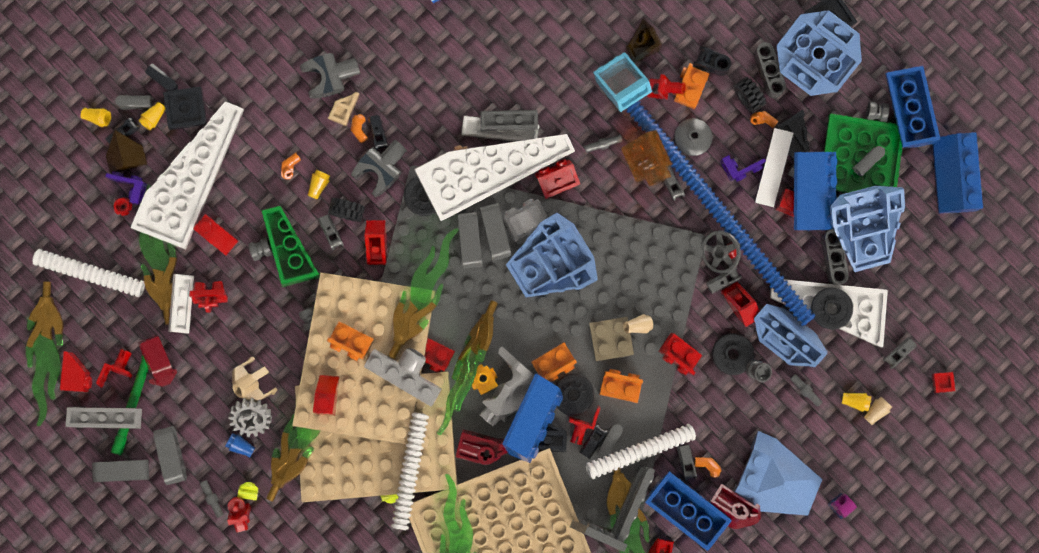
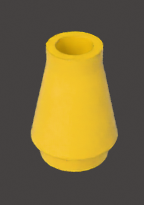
[138,102,166,130]
[81,108,111,127]
[307,170,330,199]
[842,393,871,412]

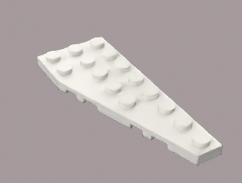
[131,102,244,249]
[414,134,575,221]

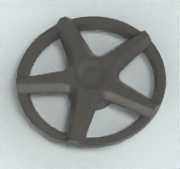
[702,230,741,273]

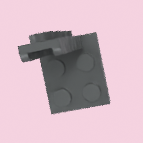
[570,466,655,552]

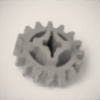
[228,398,272,437]

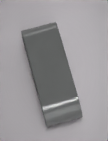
[754,42,786,99]
[480,203,512,261]
[458,212,483,269]
[821,229,849,285]
[153,426,187,485]
[92,460,149,482]

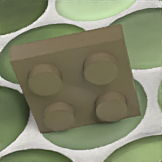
[589,317,634,361]

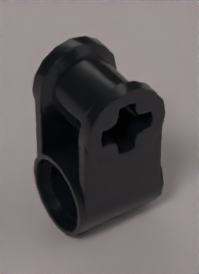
[693,46,731,76]

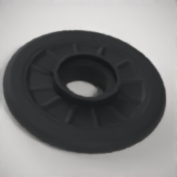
[404,176,436,216]
[811,287,853,330]
[712,333,754,375]
[555,373,594,416]

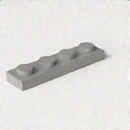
[66,407,142,429]

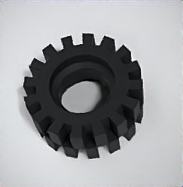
[733,77,766,113]
[328,198,365,222]

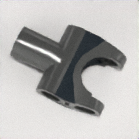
[300,53,361,99]
[351,140,407,197]

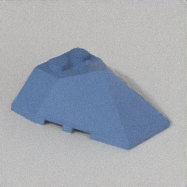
[830,186,905,272]
[506,213,598,297]
[733,431,822,515]

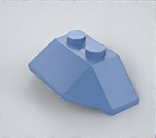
[754,304,828,367]

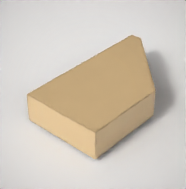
[328,92,360,126]

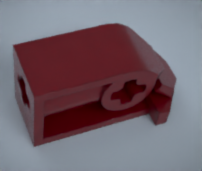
[138,335,177,387]
[455,429,507,465]
[710,484,761,529]

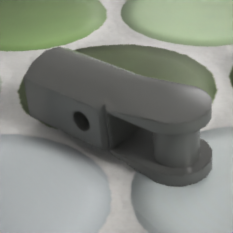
[115,95,152,110]
[852,146,885,177]
[659,165,685,201]
[318,214,344,250]
[706,267,742,294]
[883,337,917,369]
[597,424,623,457]
[677,444,697,481]

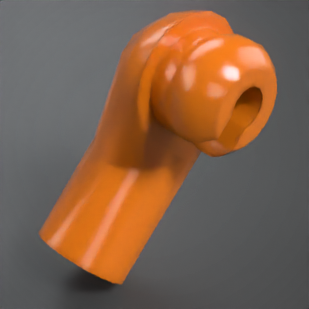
[750,111,779,128]
[351,114,368,143]
[281,153,301,180]
[694,457,721,478]

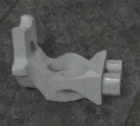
[479,347,534,427]

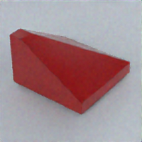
[648,538,674,553]

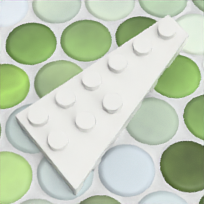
[770,279,888,348]

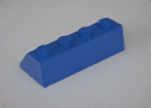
[885,66,940,148]
[932,132,983,214]
[794,152,837,230]
[502,374,563,463]
[645,471,732,551]

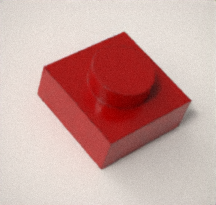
[932,372,955,393]

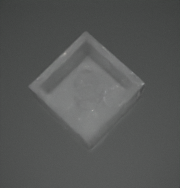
[504,199,548,242]

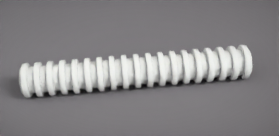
[33,249,145,297]
[391,413,429,530]
[586,424,696,479]

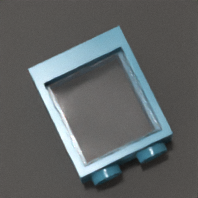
[593,52,652,112]

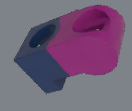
[827,493,857,519]

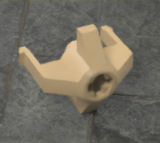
[232,357,277,402]

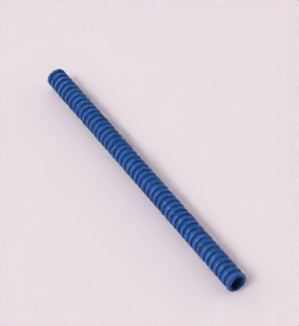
[626,101,815,326]

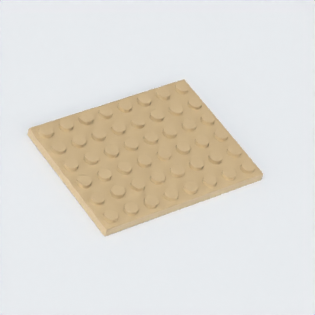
[292,273,435,444]
[295,372,458,502]
[409,448,591,553]

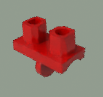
[189,281,228,313]
[227,497,251,533]

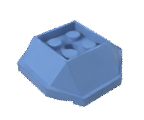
[776,10,862,96]

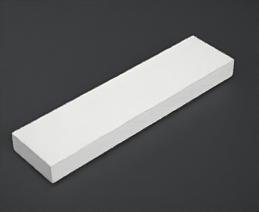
[462,116,539,142]
[755,128,793,207]

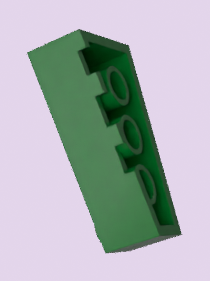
[262,206,319,287]

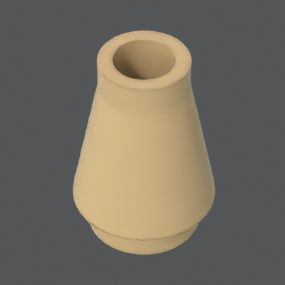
[623,314,653,333]
[864,397,892,425]

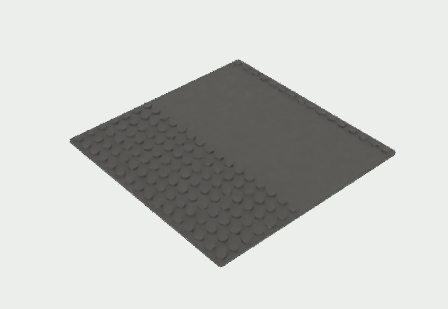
[382,166,706,534]

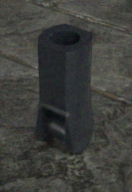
[145,63,178,91]
[368,115,388,151]
[105,117,140,144]
[579,423,608,459]

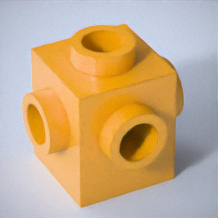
[469,364,498,396]

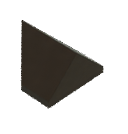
[626,19,662,63]
[106,130,148,174]

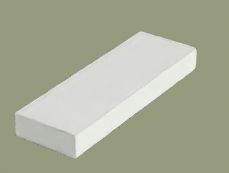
[168,274,194,333]

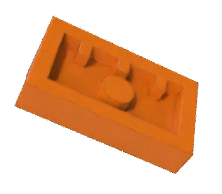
[673,63,709,110]
[327,322,374,361]
[531,342,577,382]
[599,369,643,403]

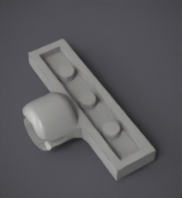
[364,348,442,407]

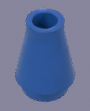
[225,433,256,457]

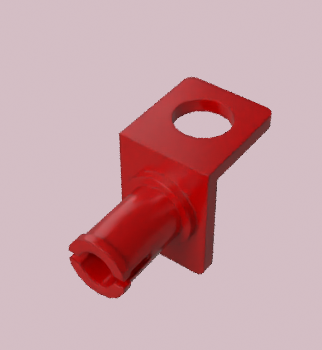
[646,74,686,99]
[96,349,132,388]
[568,405,600,445]

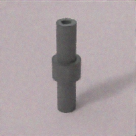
[584,135,623,153]
[790,374,823,407]
[200,480,224,518]

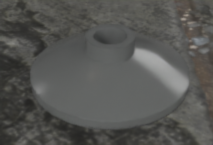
[674,118,712,156]

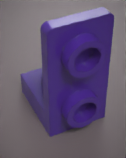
[720,155,766,182]
[105,171,147,206]

